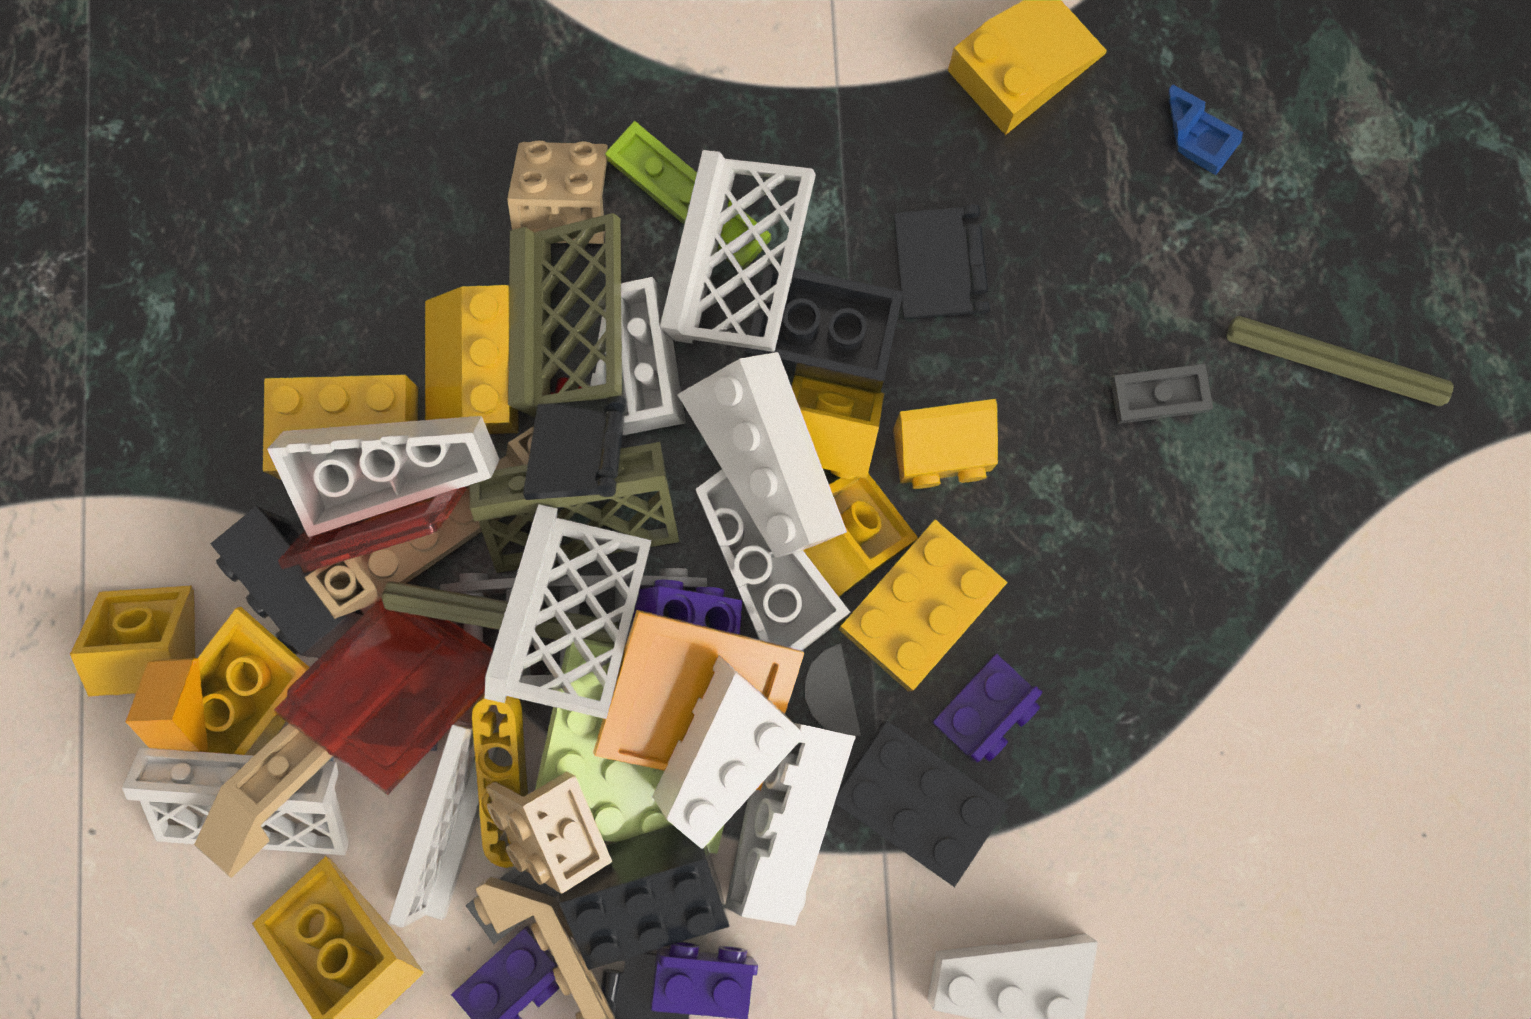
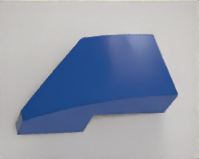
[1168,85,1243,175]

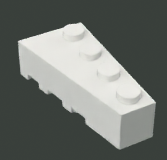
[677,352,847,558]
[267,416,499,537]
[696,470,850,651]
[725,723,855,926]

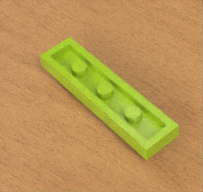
[605,121,771,270]

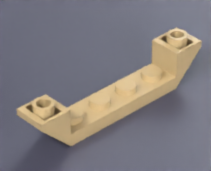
[305,426,534,619]
[194,637,449,878]
[474,877,616,1019]

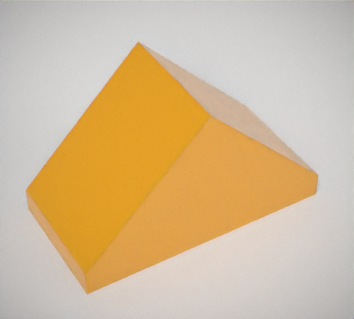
[125,658,208,752]

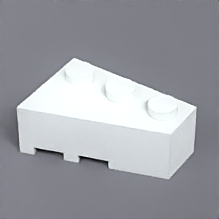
[590,277,686,435]
[652,655,805,849]
[927,934,1098,1019]

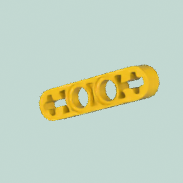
[472,692,528,868]

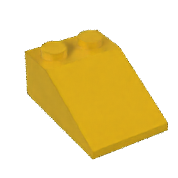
[948,0,1107,135]
[198,606,313,756]
[252,856,424,1019]

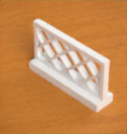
[660,150,816,352]
[484,504,652,719]
[388,720,499,928]
[122,747,349,855]

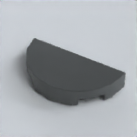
[804,643,861,736]

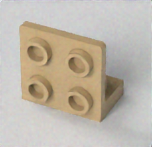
[507,141,608,244]
[486,772,612,894]

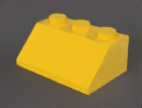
[425,285,518,434]

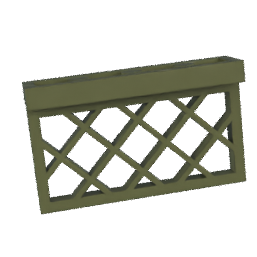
[508,213,622,418]
[470,442,679,573]

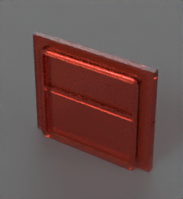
[278,485,469,572]
[274,598,493,795]

